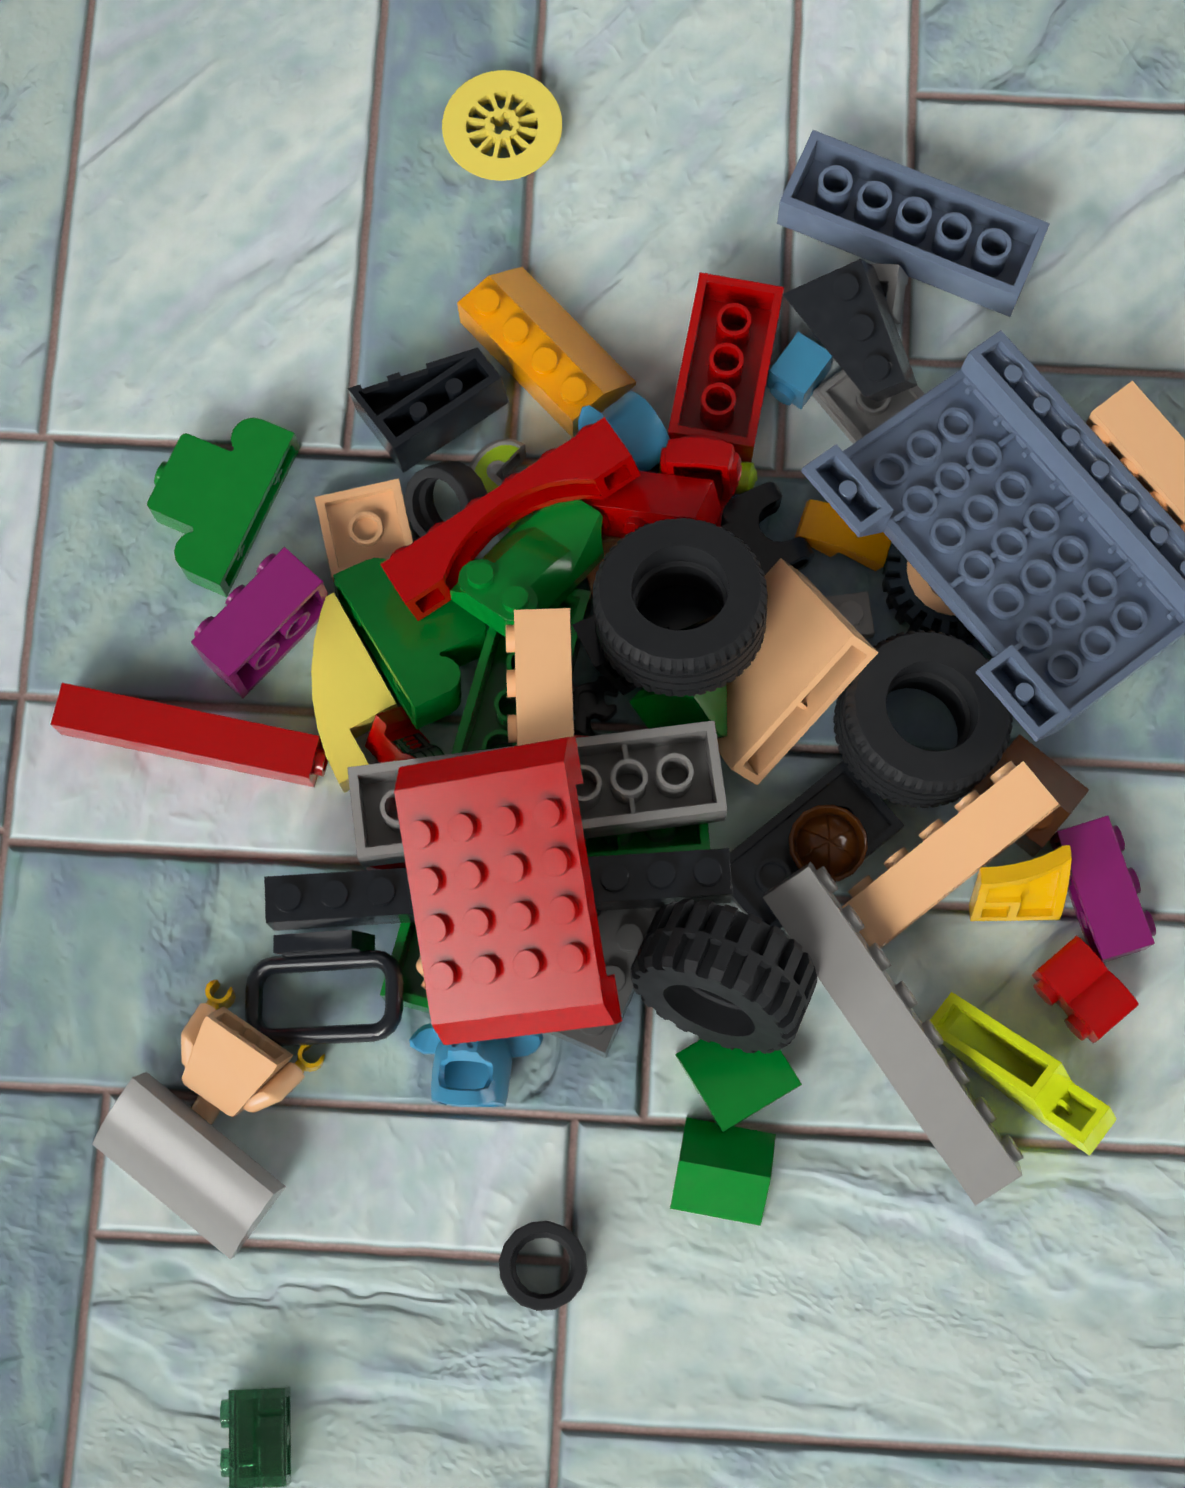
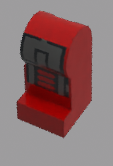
[365,706,445,763]

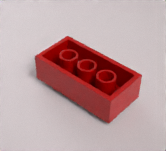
[668,272,784,462]

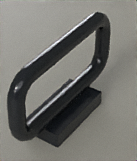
[245,930,404,1046]

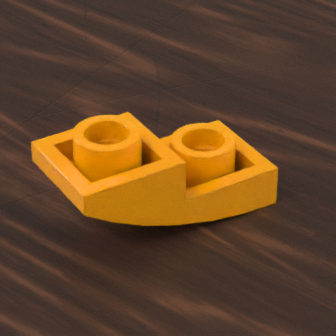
[794,499,891,571]

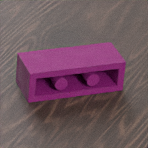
[1049,815,1156,963]

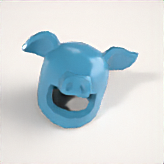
[578,391,670,472]
[409,1023,543,1107]

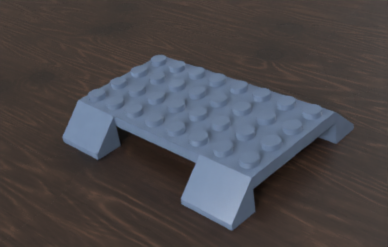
[801,330,1185,742]

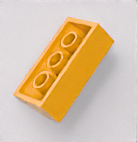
[457,267,636,438]

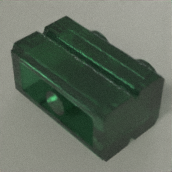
[220,1386,291,1488]

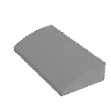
[92,1072,286,1259]

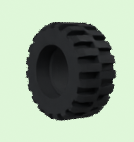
[630,899,817,1054]

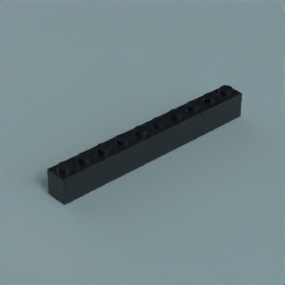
[264,848,733,931]

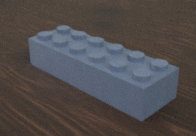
[777,130,1050,317]

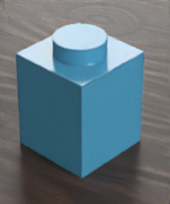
[766,331,833,409]

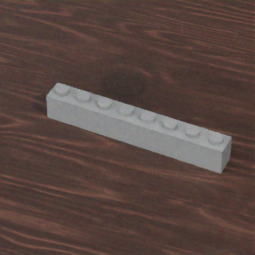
[763,862,1024,1206]

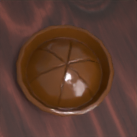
[788,804,868,881]

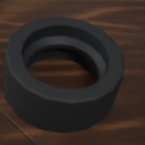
[404,461,488,537]
[499,1221,587,1311]

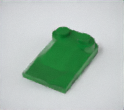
[450,500,604,638]

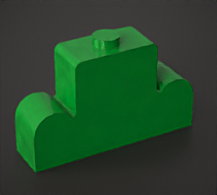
[147,417,300,597]
[333,558,487,730]

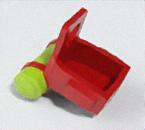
[658,434,758,527]

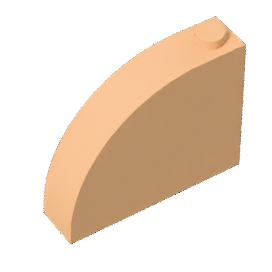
[717,558,878,785]

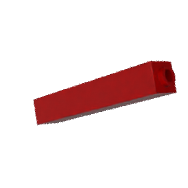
[50,683,328,788]

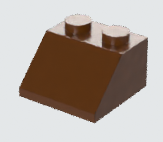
[970,734,1089,857]

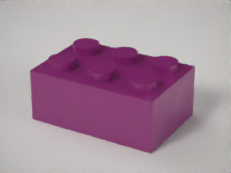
[191,547,328,699]

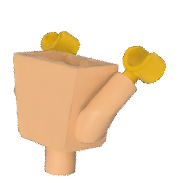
[181,980,325,1125]

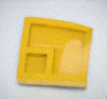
[969,845,1072,921]

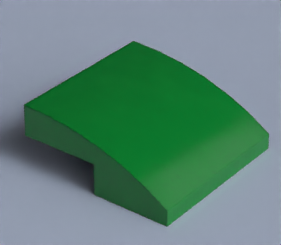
[675,1039,802,1133]

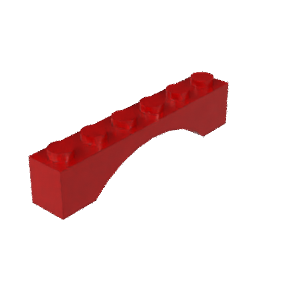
[380,417,641,621]

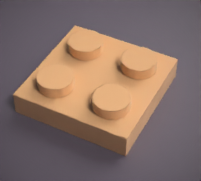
[315,478,413,582]

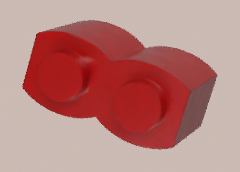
[1032,935,1139,1044]

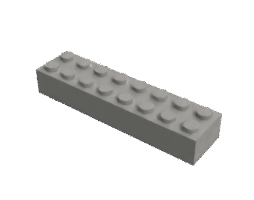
[347,721,728,867]

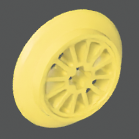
[442,70,562,181]

